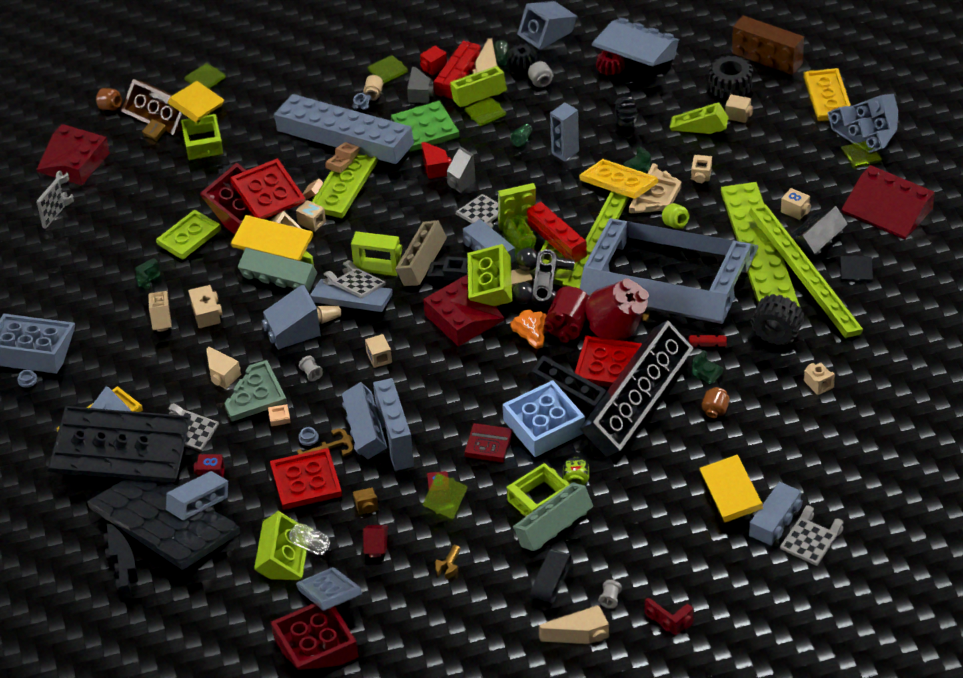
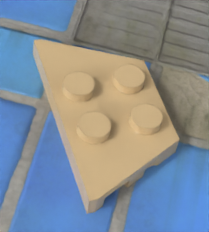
[629,163,681,213]

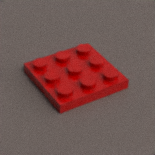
[230,158,306,219]
[575,336,642,387]
[270,448,342,510]

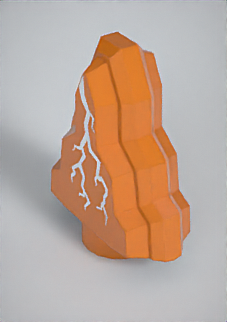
[510,310,546,349]

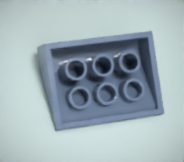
[592,18,679,66]
[0,314,75,373]

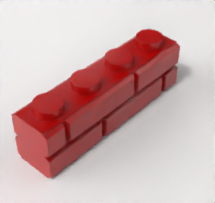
[433,41,481,99]
[527,202,587,263]

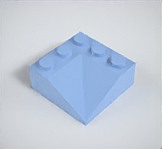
[503,380,585,457]

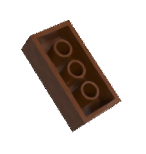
[732,16,804,75]

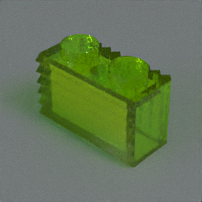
[502,215,537,255]

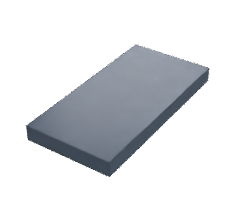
[310,279,392,312]
[296,567,362,610]

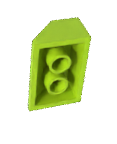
[468,244,512,306]
[254,511,310,580]

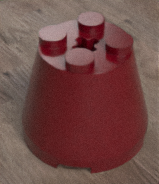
[584,278,649,340]

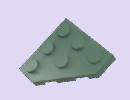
[225,360,287,421]

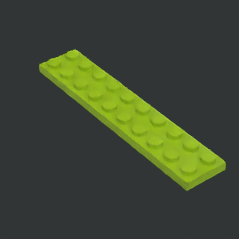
[721,182,800,306]

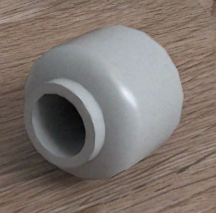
[528,62,553,87]

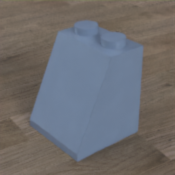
[518,1,577,49]
[262,285,321,349]

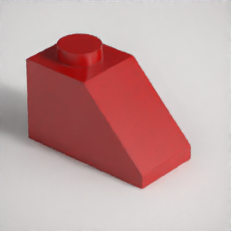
[421,142,451,179]

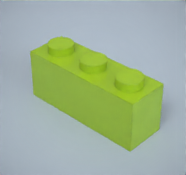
[450,66,507,107]

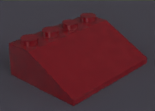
[841,165,935,240]

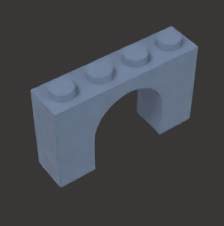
[373,378,414,471]

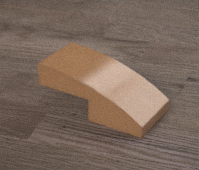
[325,142,360,173]

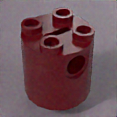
[543,286,589,343]

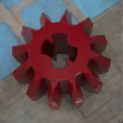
[596,51,625,77]

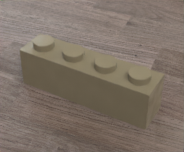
[395,220,447,286]

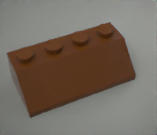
[121,79,190,135]

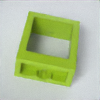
[181,114,223,160]
[351,232,402,276]
[507,463,570,517]

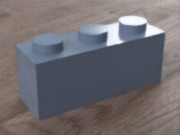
[550,103,579,161]
[463,219,516,263]
[166,471,228,520]
[749,482,802,545]

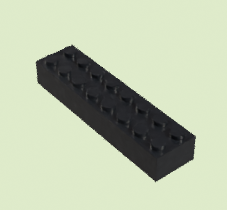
[580,321,693,457]

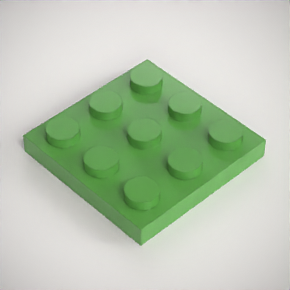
[391,101,459,152]

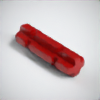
[689,335,727,347]

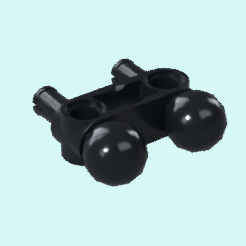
[512,247,575,308]

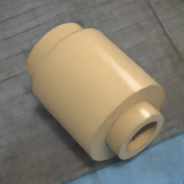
[364,75,383,100]

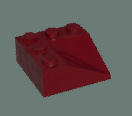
[37,124,110,185]
[200,163,254,234]
[423,274,504,346]
[271,603,358,670]

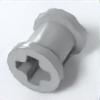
[299,356,323,381]
[599,580,622,608]

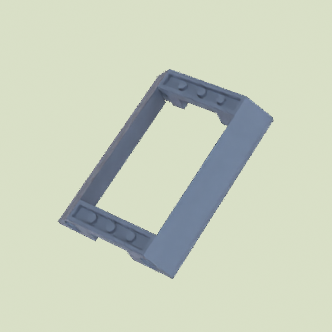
[580,218,758,324]

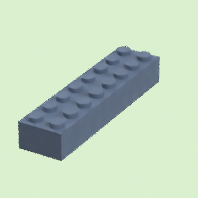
[274,94,414,164]

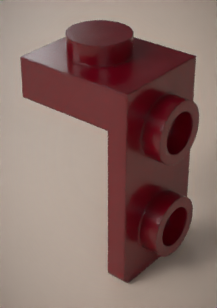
[645,597,694,636]

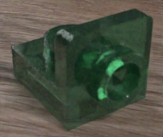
[623,147,652,172]
[135,258,160,290]
[692,350,723,384]

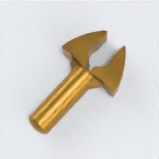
[436,545,460,579]

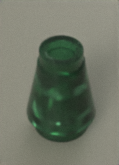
[493,40,509,66]
[510,124,532,146]

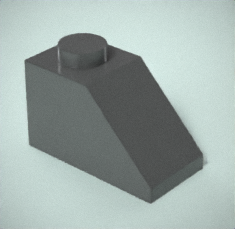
[407,67,434,103]
[447,147,476,192]

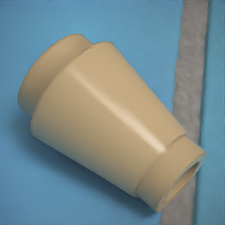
[316,306,341,325]

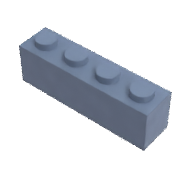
[342,382,387,459]

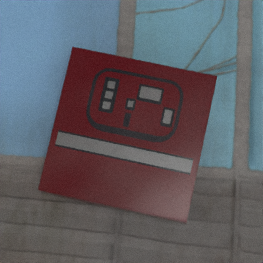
[464,423,512,462]

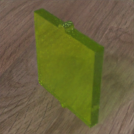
[368,55,408,84]
[185,63,226,88]
[465,97,506,126]
[841,141,881,169]
[422,473,468,519]

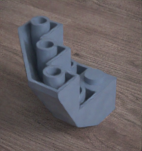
[827,94,898,153]

